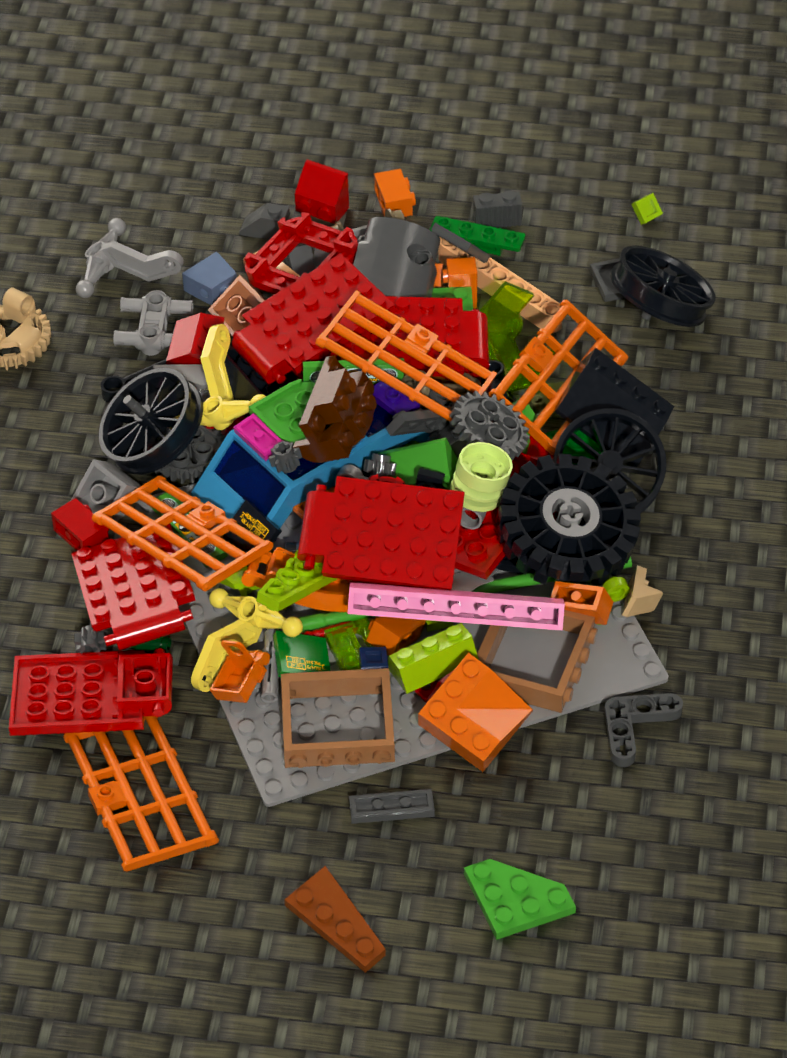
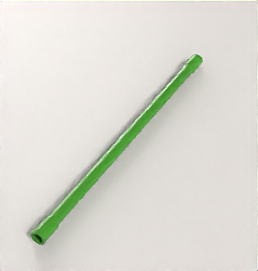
[298,557,632,633]

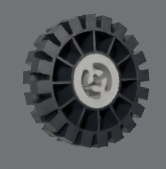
[495,454,641,586]

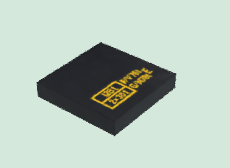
[221,500,282,567]

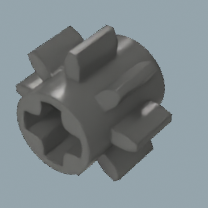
[269,441,302,473]
[363,453,397,477]
[74,625,106,653]

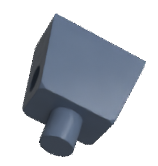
[182,252,237,305]

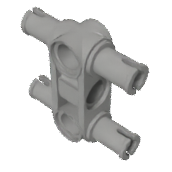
[113,290,193,356]

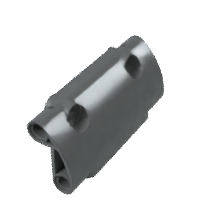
[353,217,440,297]

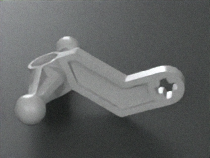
[75,218,184,298]

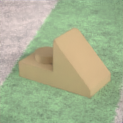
[622,565,663,617]

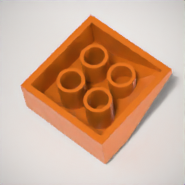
[418,653,533,772]

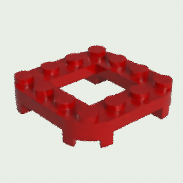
[244,212,358,295]

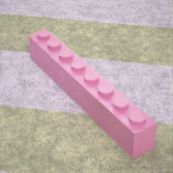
[347,582,565,631]

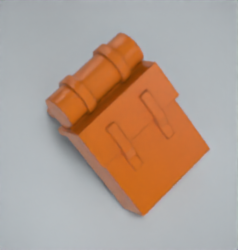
[210,640,270,703]

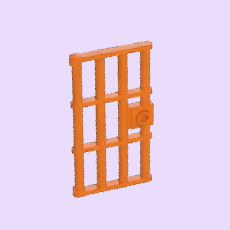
[315,290,497,427]
[488,300,628,455]
[92,475,273,592]
[63,716,219,872]

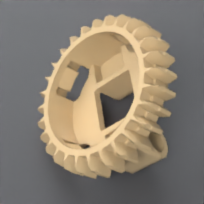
[0,287,51,371]

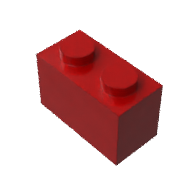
[51,498,109,551]

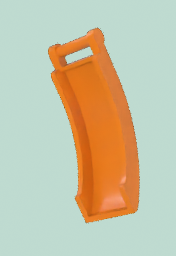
[241,547,385,612]

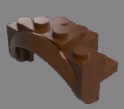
[293,355,377,463]

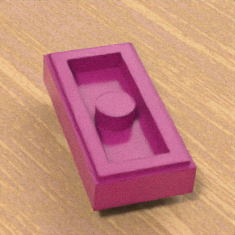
[233,413,283,461]

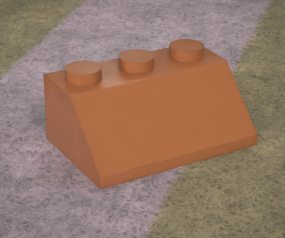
[208,275,267,336]

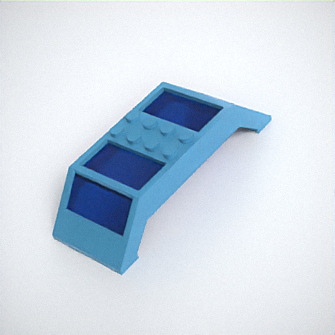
[191,384,430,528]

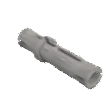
[261,629,279,703]

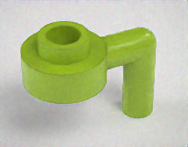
[597,576,630,625]

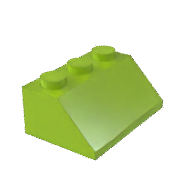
[387,623,479,694]

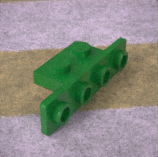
[430,216,525,256]

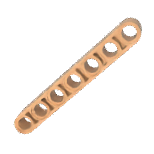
[438,237,562,333]

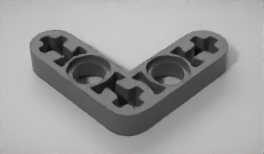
[604,693,683,767]

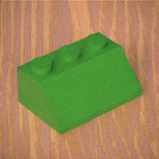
[378,438,458,490]

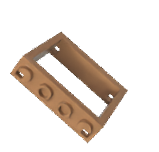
[477,610,598,713]
[281,668,395,768]

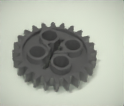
[449,391,530,460]
[155,425,225,484]

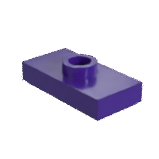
[373,381,420,416]

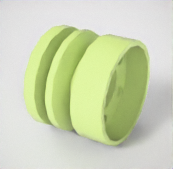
[450,442,513,512]

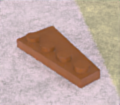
[285,866,386,973]

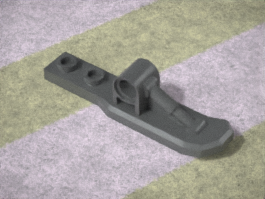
[386,389,455,436]

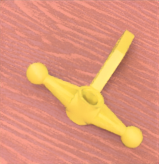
[169,324,266,430]
[191,588,303,692]

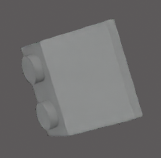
[70,459,141,521]

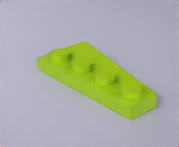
[256,550,337,612]

